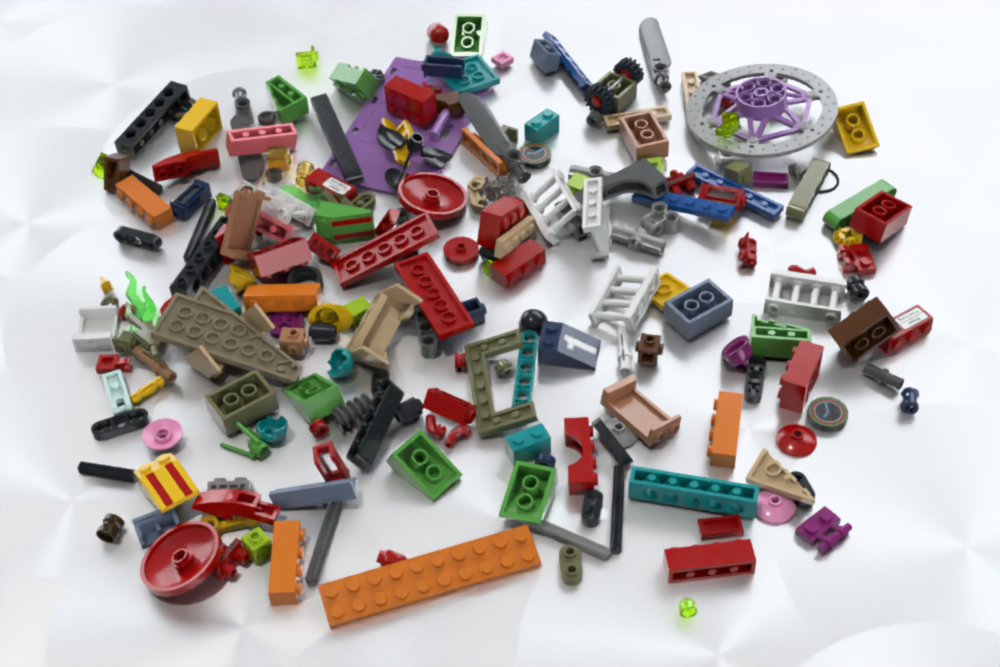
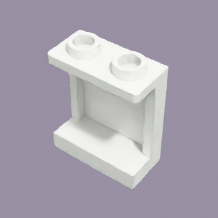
[72,305,120,353]

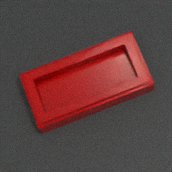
[697,514,744,541]

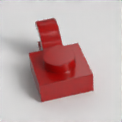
[95,354,133,374]

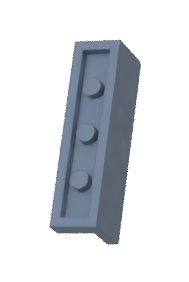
[269,477,358,510]

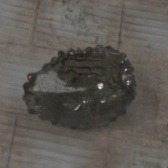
[483,173,518,203]

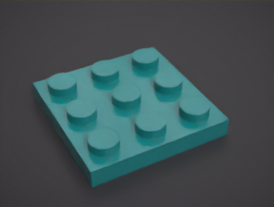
[440,53,500,93]

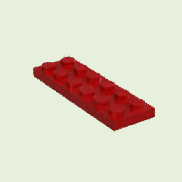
[330,211,441,289]
[394,252,475,341]

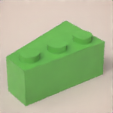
[329,62,381,100]
[265,75,309,124]
[750,314,812,359]

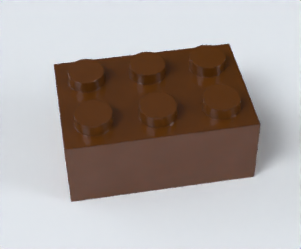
[828,296,901,364]

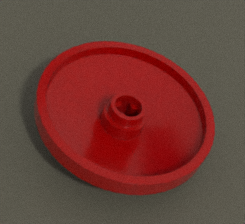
[397,172,468,220]
[140,521,223,597]

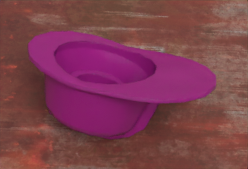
[721,335,753,367]

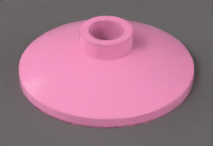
[142,418,183,451]
[755,490,796,525]

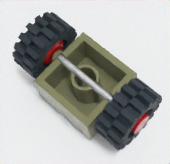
[583,57,644,115]

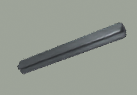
[305,501,342,585]

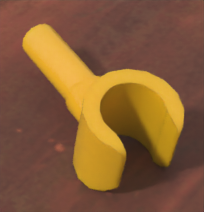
[99,276,114,294]

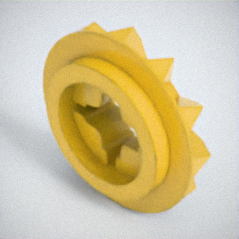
[833,226,863,247]

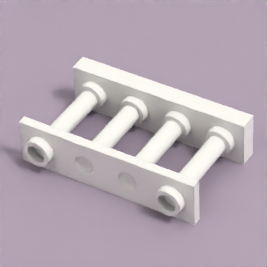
[520,166,583,246]
[582,177,610,260]
[241,180,317,227]
[588,265,661,332]
[763,268,847,324]

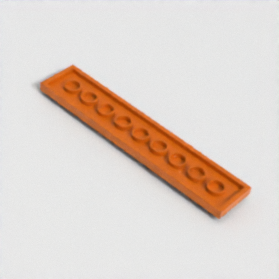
[318,524,541,629]

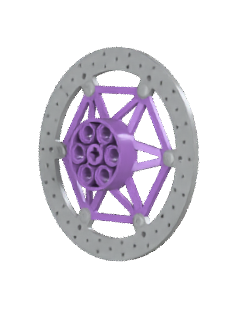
[686,63,839,159]

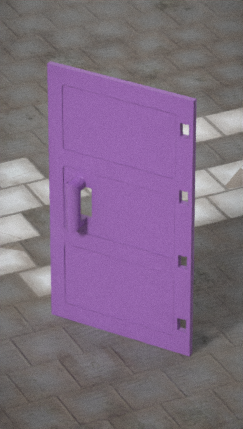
[322,57,492,197]

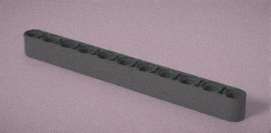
[395,207,438,359]

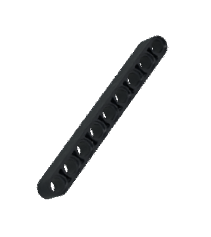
[310,93,364,185]

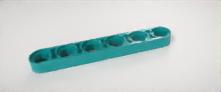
[512,330,538,407]

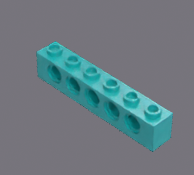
[628,466,760,518]

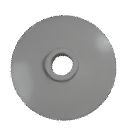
[598,417,638,449]

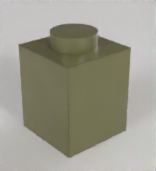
[724,160,753,186]

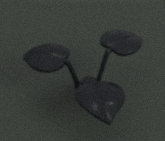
[377,124,452,190]

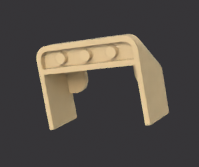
[346,283,423,369]
[184,303,275,379]

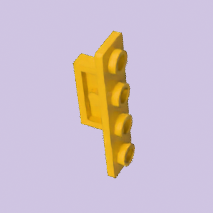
[381,117,414,167]

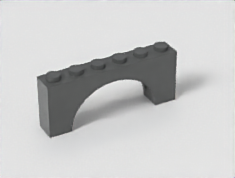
[554,158,669,239]

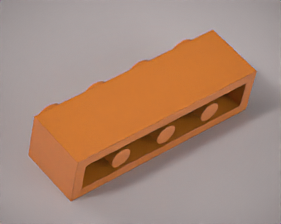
[115,175,174,230]
[243,283,323,312]
[707,391,743,469]
[268,520,306,606]

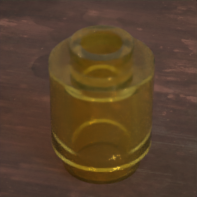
[294,161,315,186]

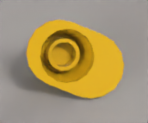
[228,263,257,293]
[308,303,353,332]

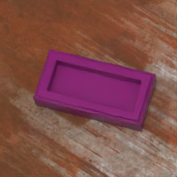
[753,171,788,189]

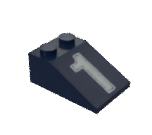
[538,321,601,371]

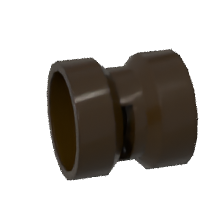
[96,513,125,543]

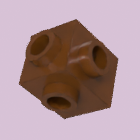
[635,333,664,366]

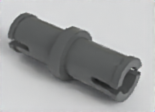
[863,362,904,390]

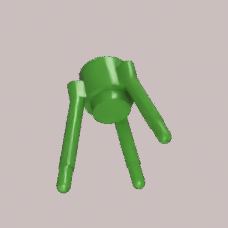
[220,422,269,460]

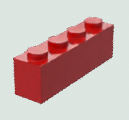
[663,539,757,584]

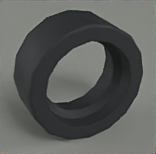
[287,266,324,291]

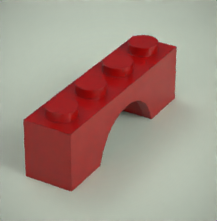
[564,417,598,495]

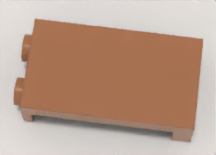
[220,188,271,260]
[600,375,682,446]

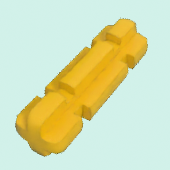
[129,376,165,404]

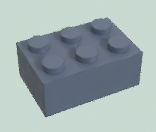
[663,278,734,340]

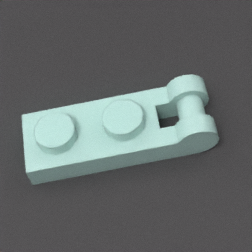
[101,369,133,416]

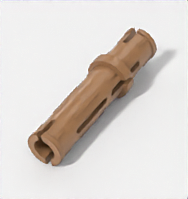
[132,345,177,383]

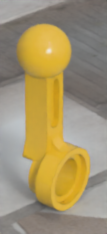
[200,516,260,535]

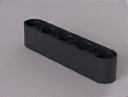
[346,379,404,471]

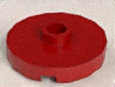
[443,236,479,265]

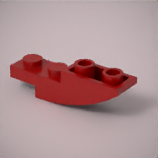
[152,148,221,182]
[191,489,281,526]

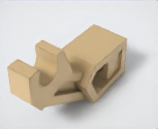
[467,175,488,212]

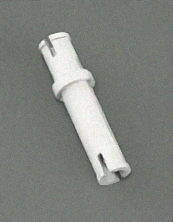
[616,327,633,376]

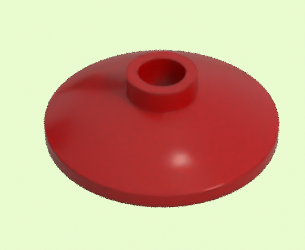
[775,424,817,457]

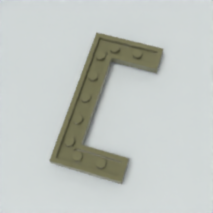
[464,329,538,438]

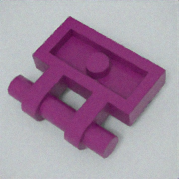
[795,506,852,553]

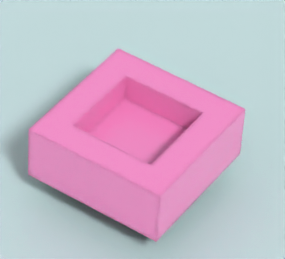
[491,51,514,69]

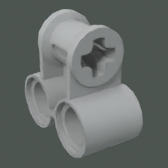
[639,201,679,237]

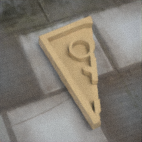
[745,448,816,506]

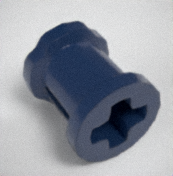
[900,387,920,414]

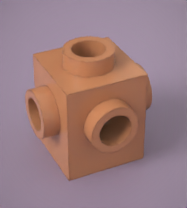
[279,327,309,356]

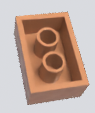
[619,110,669,162]

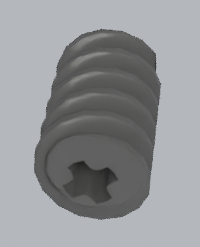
[332,393,372,432]

